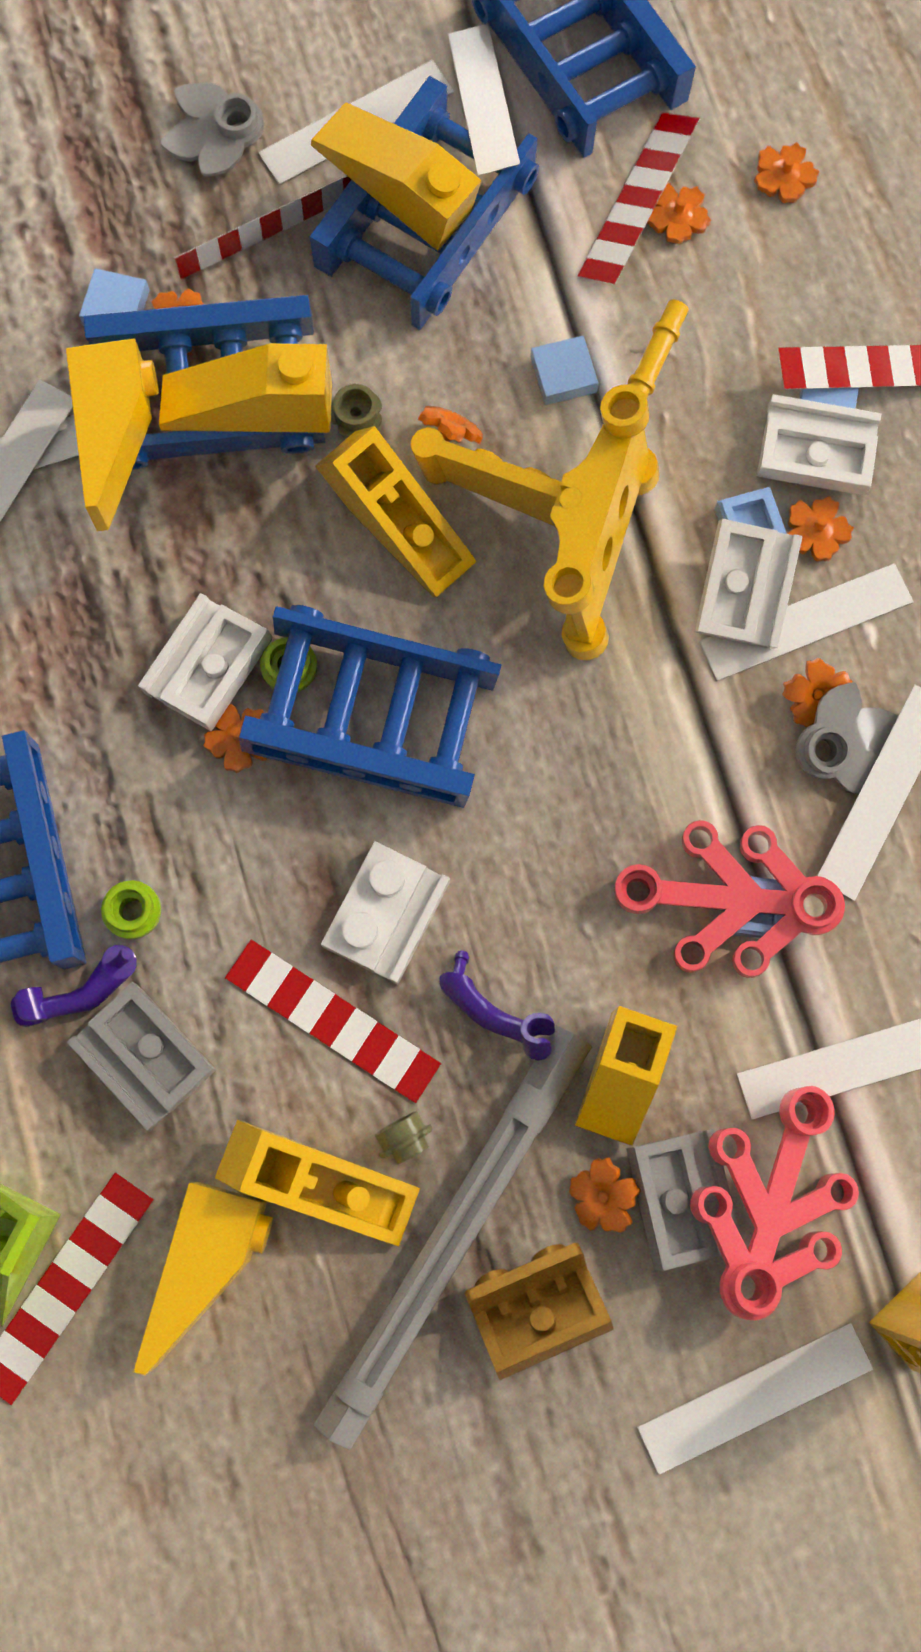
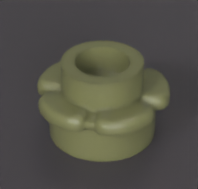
[331,384,382,437]
[375,1111,432,1164]

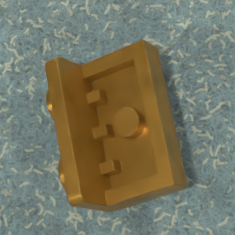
[464,1242,614,1380]

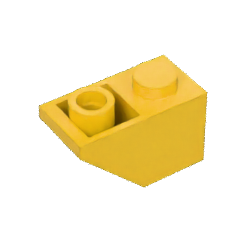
[574,1006,678,1146]

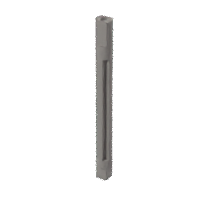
[314,1025,592,1450]

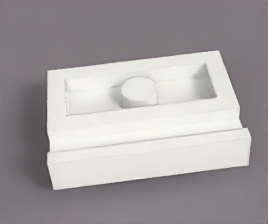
[757,394,882,496]
[694,519,803,649]
[138,593,273,731]
[321,841,450,985]

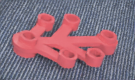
[614,820,845,978]
[690,1086,859,1321]

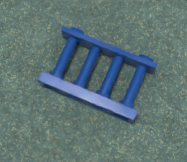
[471,0,696,158]
[309,75,539,330]
[83,295,325,470]
[239,605,502,808]
[0,730,87,970]

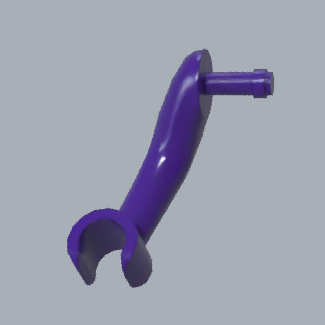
[11,945,137,1027]
[439,950,555,1061]

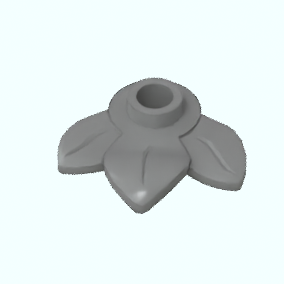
[160,83,264,176]
[796,682,898,794]

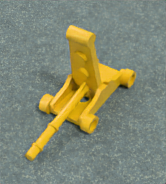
[410,299,689,660]

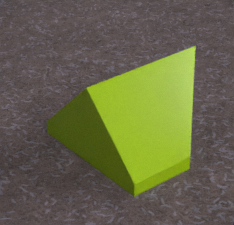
[0,1184,61,1327]

